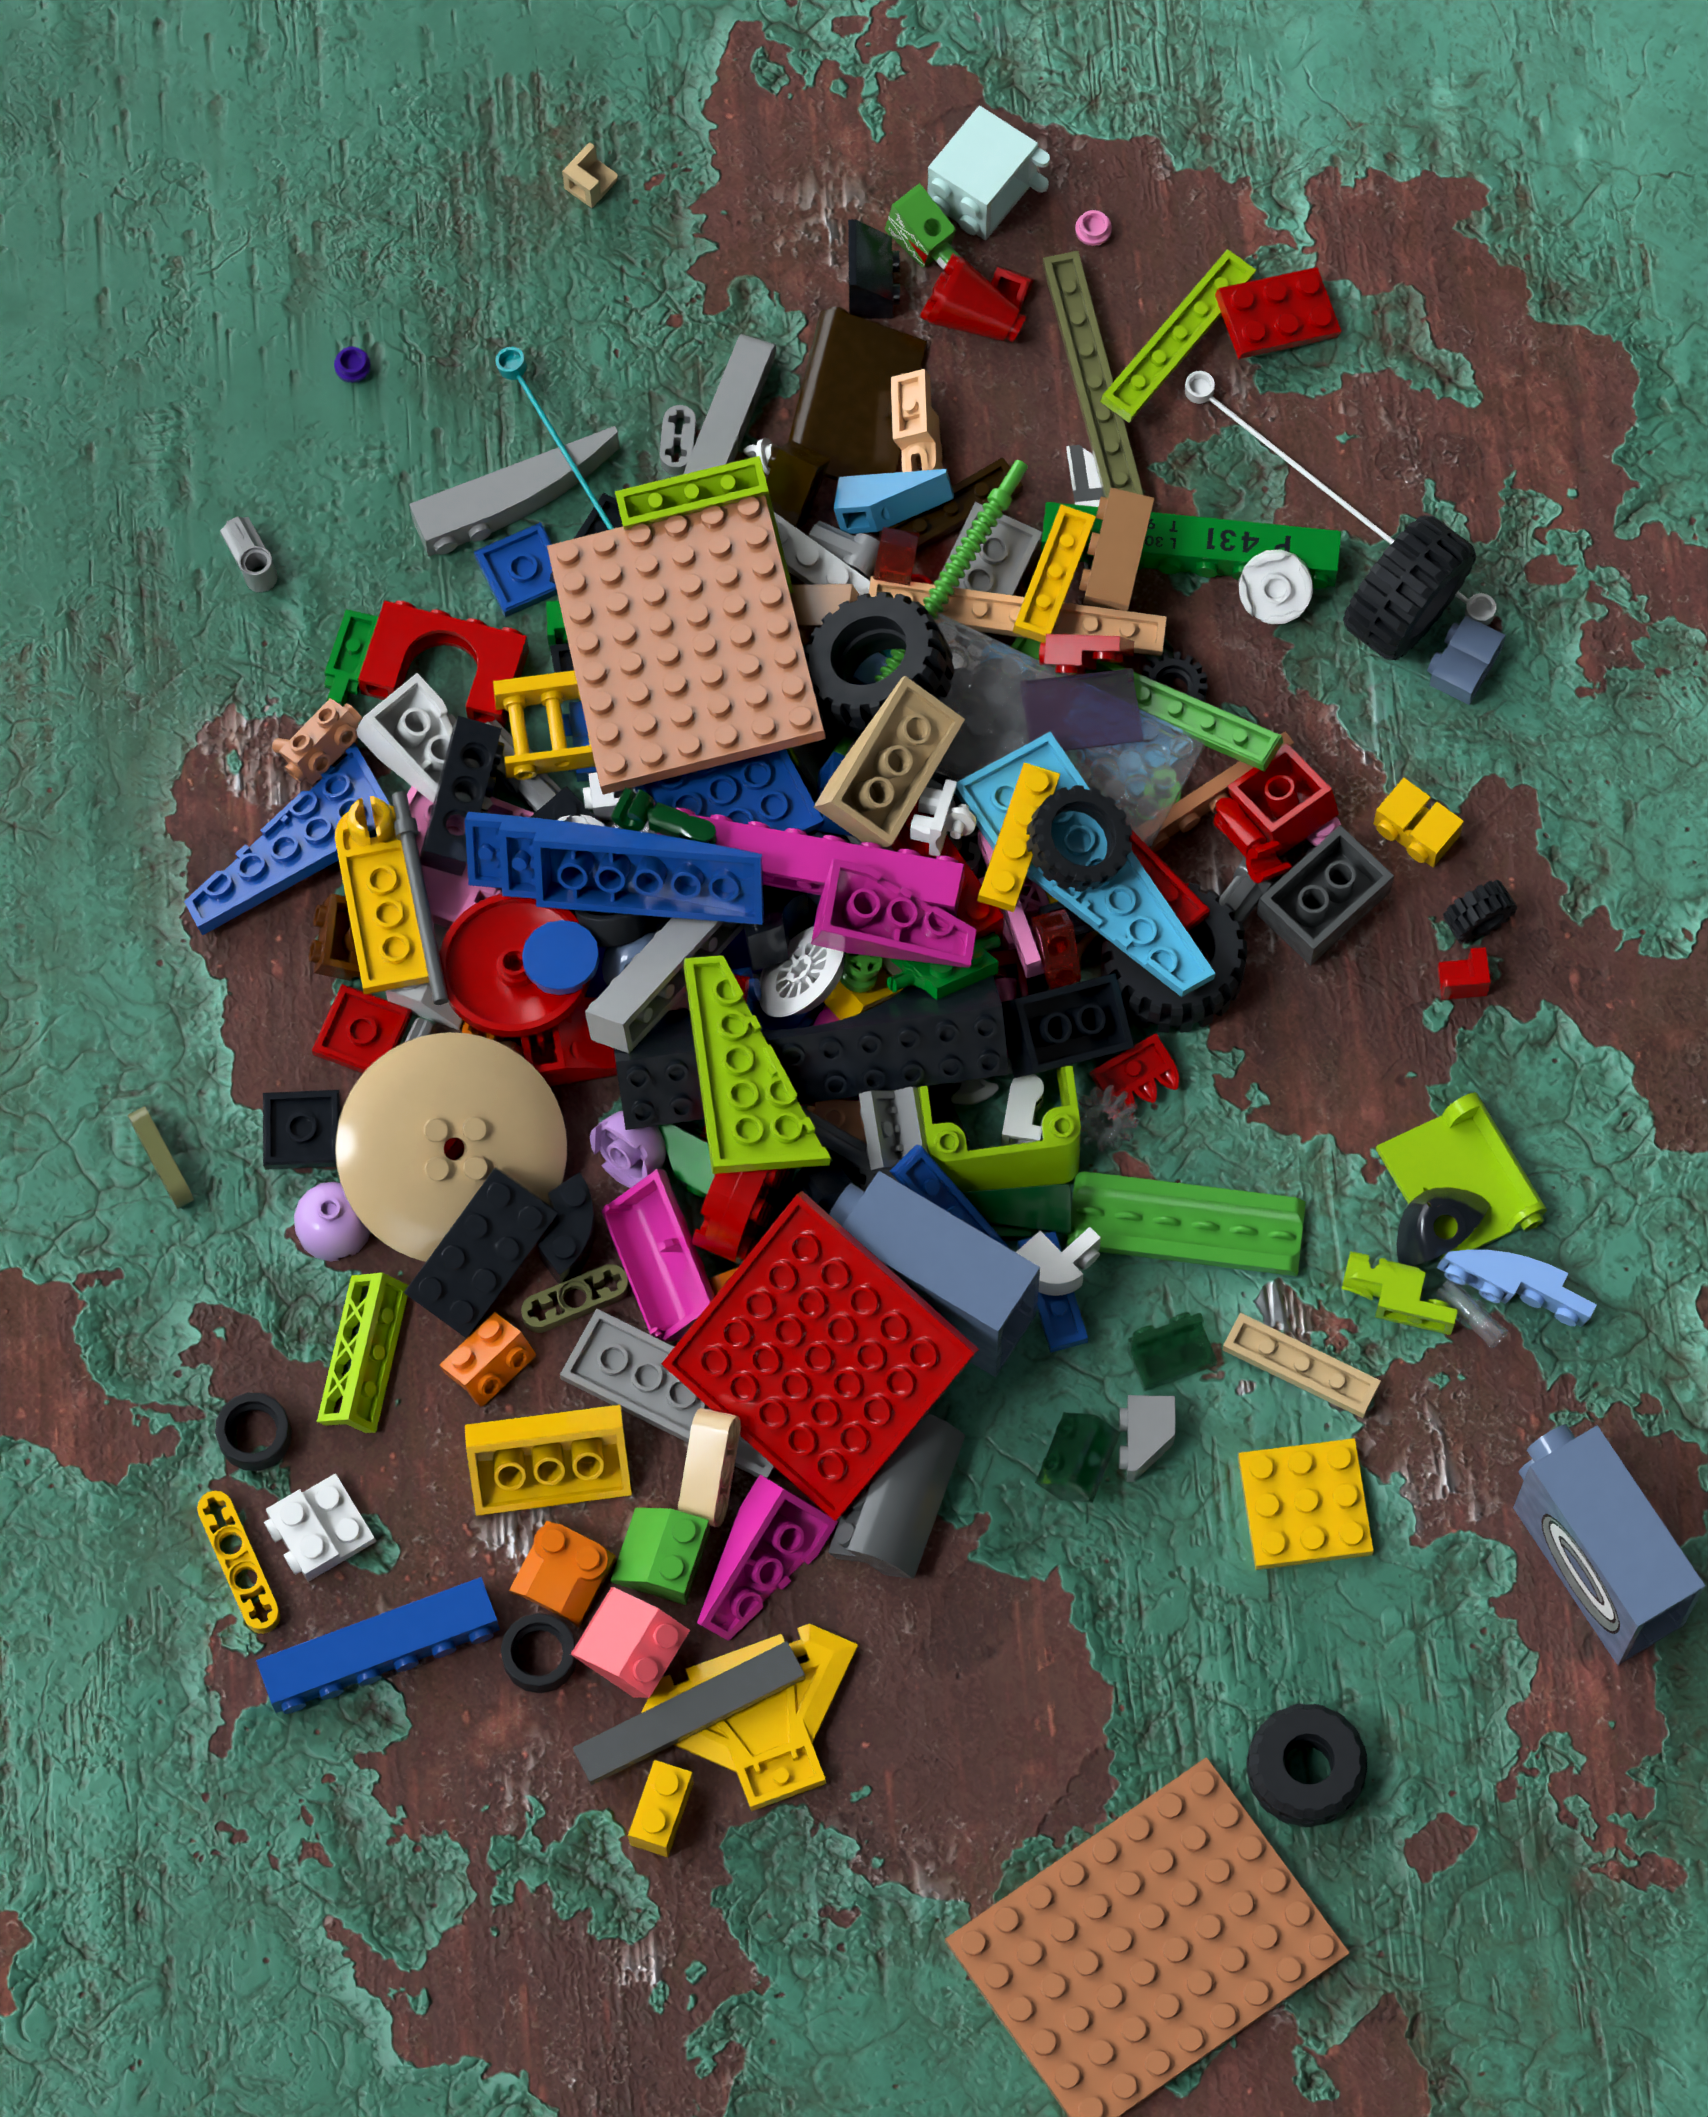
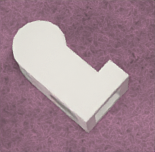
[1001,1074,1044,1146]

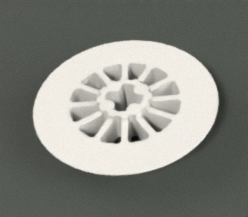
[759,926,844,1017]

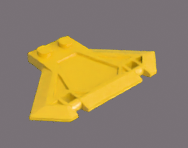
[641,1623,858,1811]

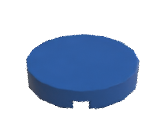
[522,920,600,995]

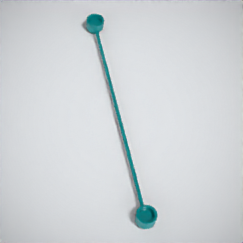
[495,347,614,530]

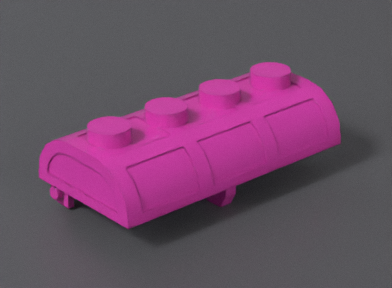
[601,1169,715,1343]

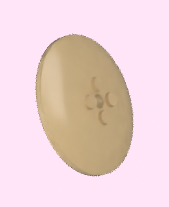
[335,1032,567,1262]

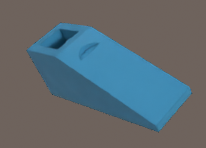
[834,469,954,534]

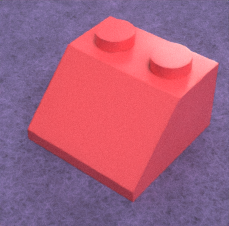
[571,1587,690,1698]

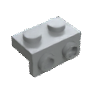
[859,1087,928,1170]

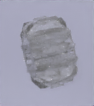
[1078,1085,1139,1151]

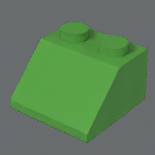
[611,1507,710,1605]

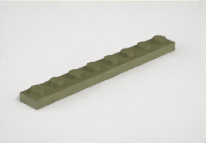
[1043,251,1143,498]

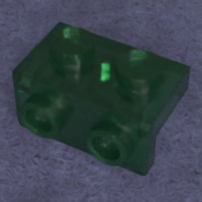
[1127,1312,1217,1392]

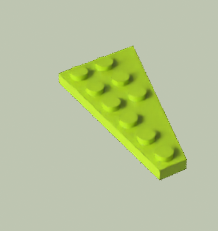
[684,955,831,1174]

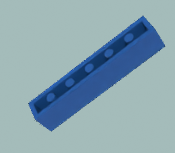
[256,1577,500,1714]

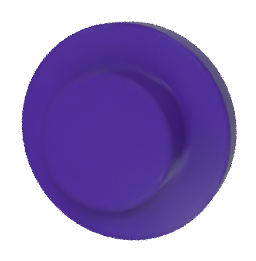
[334,347,371,383]

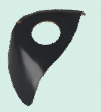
[1396,1187,1490,1266]

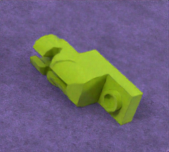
[1342,1251,1458,1335]

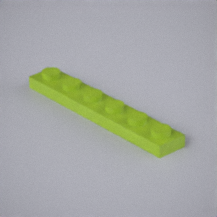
[1100,249,1256,423]

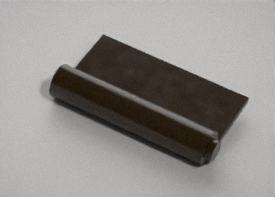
[788,306,927,481]

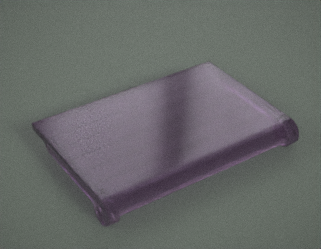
[1020,668,1144,751]

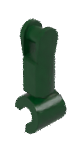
[611,787,716,845]

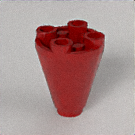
[919,253,1026,342]

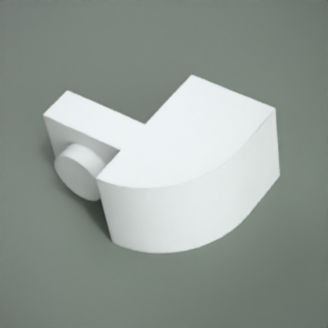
[1016,1227,1101,1296]

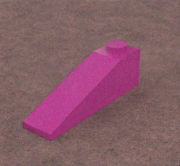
[811,858,977,968]
[697,1474,838,1641]

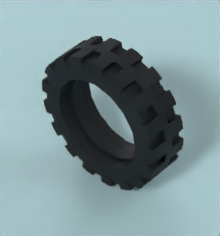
[1026,785,1132,892]

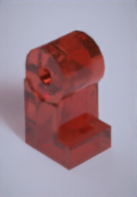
[1031,909,1081,989]

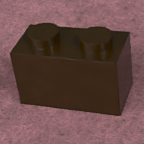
[766,440,830,529]

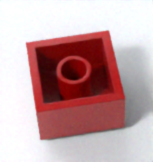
[1227,743,1339,857]

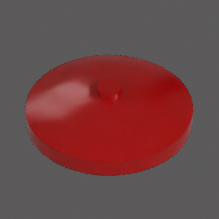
[439,894,590,1037]

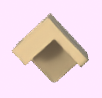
[562,142,618,208]

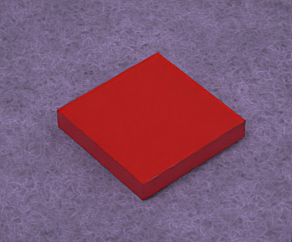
[312,984,413,1073]

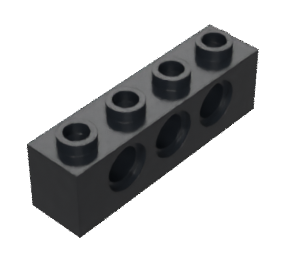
[420,716,505,877]

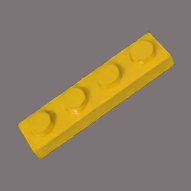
[1013,504,1096,642]
[977,762,1060,912]

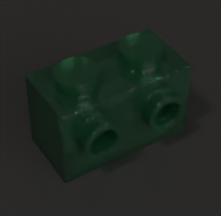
[1035,1412,1121,1503]

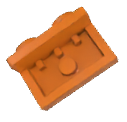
[439,1312,536,1407]

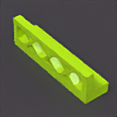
[317,1272,409,1433]

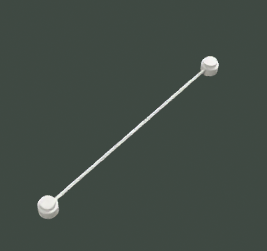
[1185,371,1496,625]

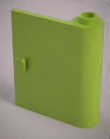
[1375,1092,1547,1260]

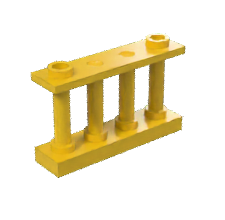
[493,671,596,780]

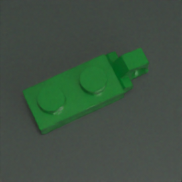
[324,609,378,706]

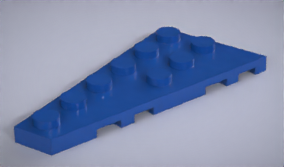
[184,742,390,935]

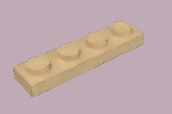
[1222,1313,1381,1418]

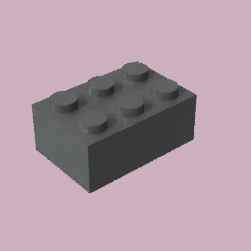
[1257,825,1394,966]

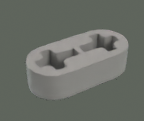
[660,405,696,475]

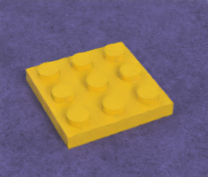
[1238,1438,1373,1570]

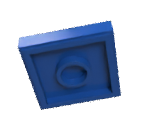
[474,522,557,617]

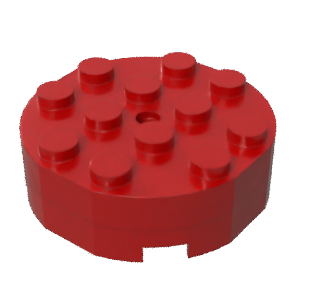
[692,1168,791,1264]

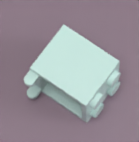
[928,105,1050,240]

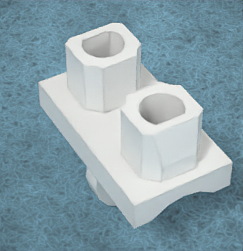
[910,779,977,856]

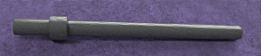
[392,791,449,1005]

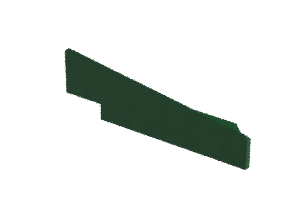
[962,1184,1071,1241]

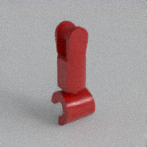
[1213,797,1292,884]

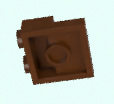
[308,893,361,981]

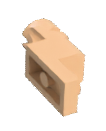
[891,369,943,472]

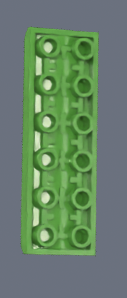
[1066,1171,1306,1276]

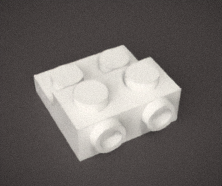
[264,1473,376,1582]

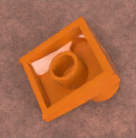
[509,1521,616,1628]

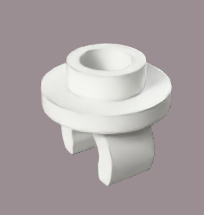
[744,438,779,475]

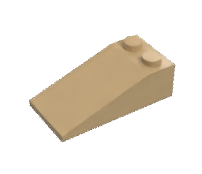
[814,676,965,847]

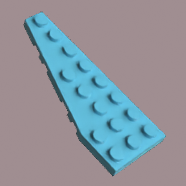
[955,731,1215,997]

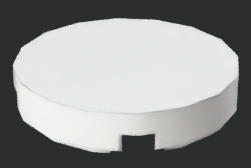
[1239,550,1313,624]

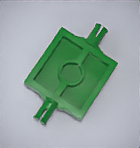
[887,932,1001,1000]

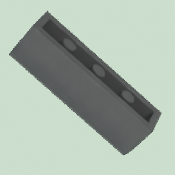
[828,1413,965,1579]

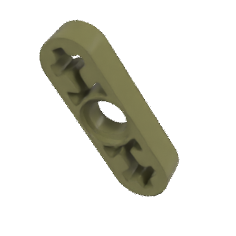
[127,1106,194,1209]
[521,1264,629,1333]

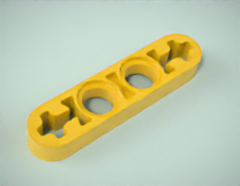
[197,1490,280,1634]

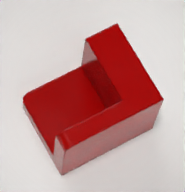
[1437,947,1491,1000]

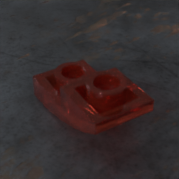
[873,527,919,586]

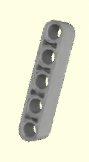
[684,334,777,474]

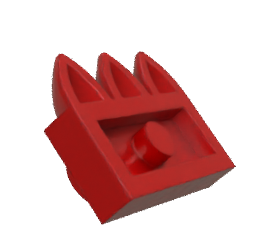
[1089,1033,1179,1116]

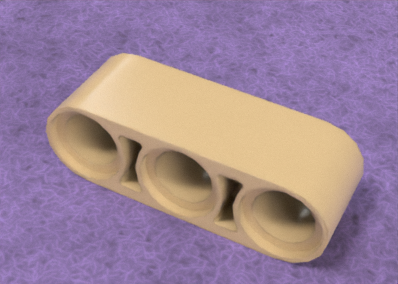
[678,1408,741,1527]

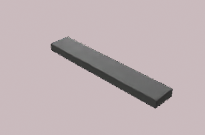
[572,1641,805,1786]

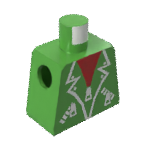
[885,183,962,270]

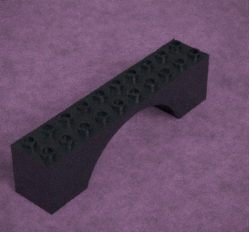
[613,975,1009,1130]

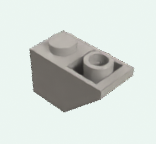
[1119,1395,1175,1482]

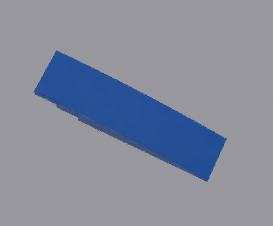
[465,812,764,925]

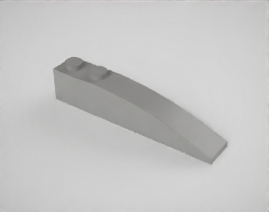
[409,426,619,557]

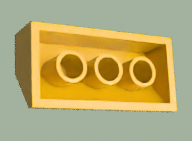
[465,1405,632,1516]

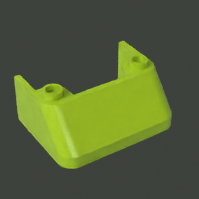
[917,1066,1081,1192]

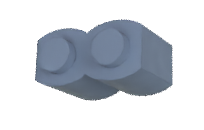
[1427,616,1506,705]

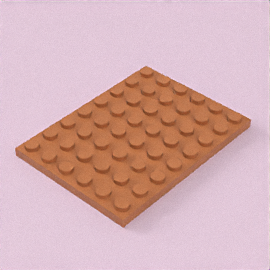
[547,496,826,795]
[945,1757,1349,2117]

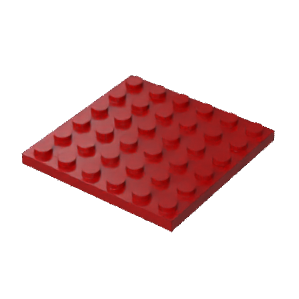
[661,1191,980,1521]

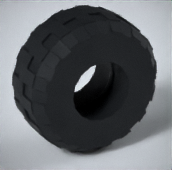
[1247,1703,1367,1827]

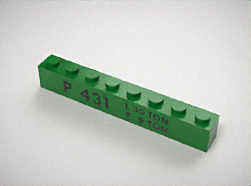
[1041,502,1341,589]

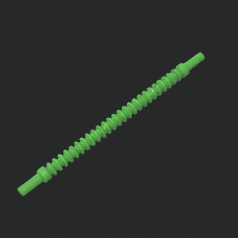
[827,460,1028,760]

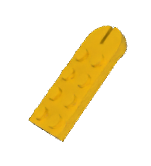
[335,796,429,995]

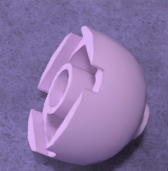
[590,1111,667,1188]
[294,1182,370,1262]

